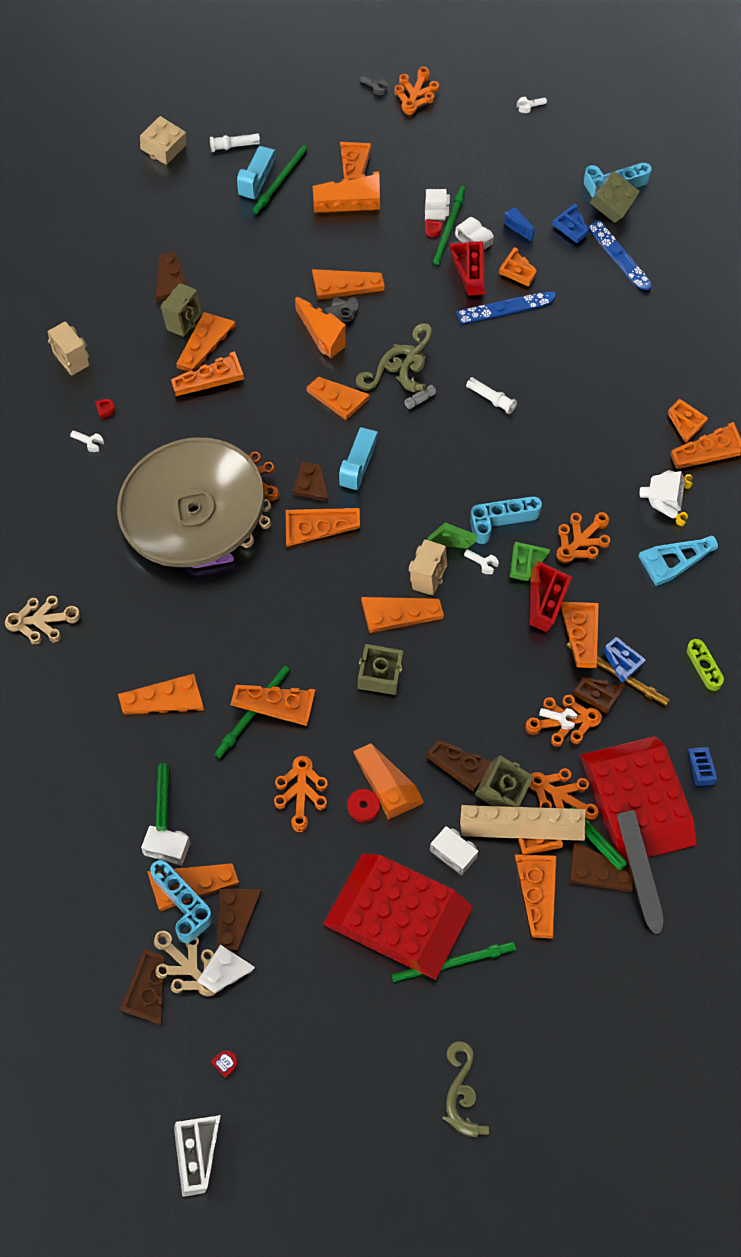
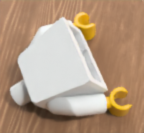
[640,470,693,526]

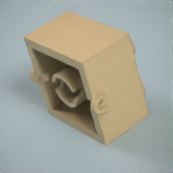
[140,116,186,165]
[47,321,89,376]
[409,539,447,596]

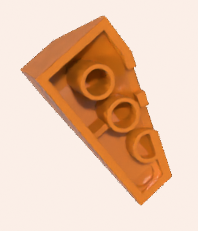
[295,297,346,358]
[353,744,424,820]

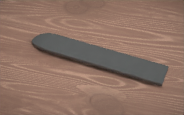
[616,810,664,934]

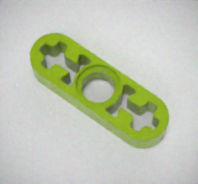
[686,639,724,691]

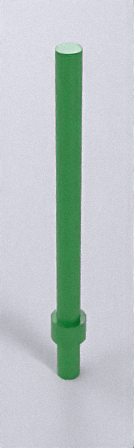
[253,145,308,214]
[433,186,466,265]
[214,666,290,758]
[391,942,516,982]

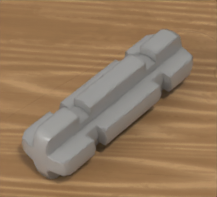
[404,385,436,409]

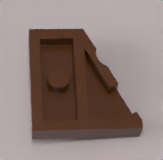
[573,677,626,714]

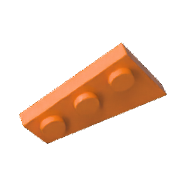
[340,142,372,180]

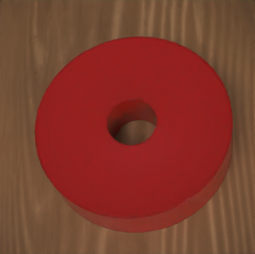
[347,789,380,822]

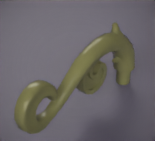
[396,323,433,392]
[356,344,427,391]
[443,1041,489,1137]

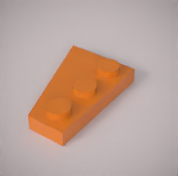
[307,377,370,420]

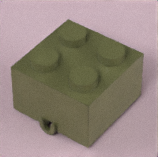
[589,171,640,223]
[161,283,203,337]
[358,644,404,695]
[475,755,534,807]

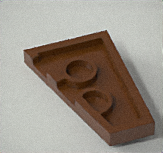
[156,251,188,301]
[426,740,493,792]
[570,842,633,892]
[216,889,262,952]
[120,949,164,1025]

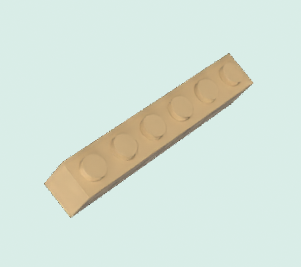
[460,805,585,840]

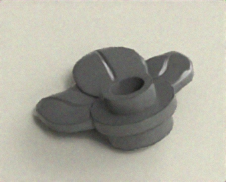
[325,297,358,323]

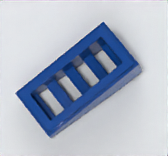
[504,207,535,241]
[688,747,717,787]

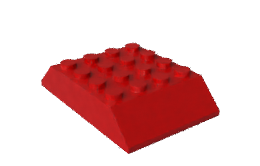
[580,736,697,863]
[323,854,473,980]

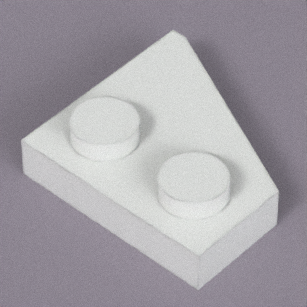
[197,945,255,993]

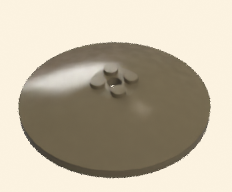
[117,437,265,567]

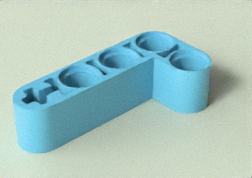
[237,146,276,199]
[583,163,652,197]
[339,427,378,491]
[470,497,542,544]
[150,860,212,943]

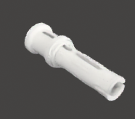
[210,134,260,152]
[466,377,517,414]

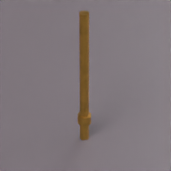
[567,640,670,706]

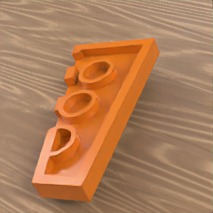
[312,269,385,300]
[176,312,236,372]
[171,351,244,396]
[671,422,741,469]
[286,508,360,547]
[361,597,444,633]
[561,602,599,668]
[118,674,204,714]
[230,685,316,726]
[515,855,557,938]
[147,863,239,911]

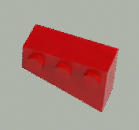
[449,241,485,296]
[530,561,572,632]

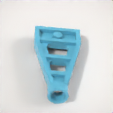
[639,535,718,586]

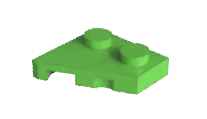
[427,523,477,549]
[510,542,550,581]

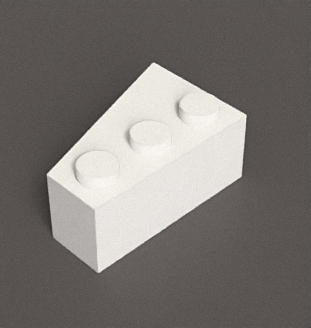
[174,1116,220,1197]

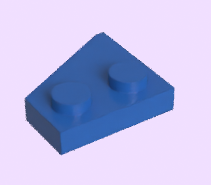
[552,203,589,243]
[603,637,646,683]

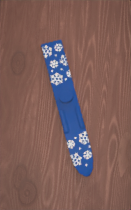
[587,220,652,290]
[456,292,556,324]

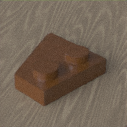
[293,461,328,502]

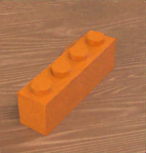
[313,171,380,212]

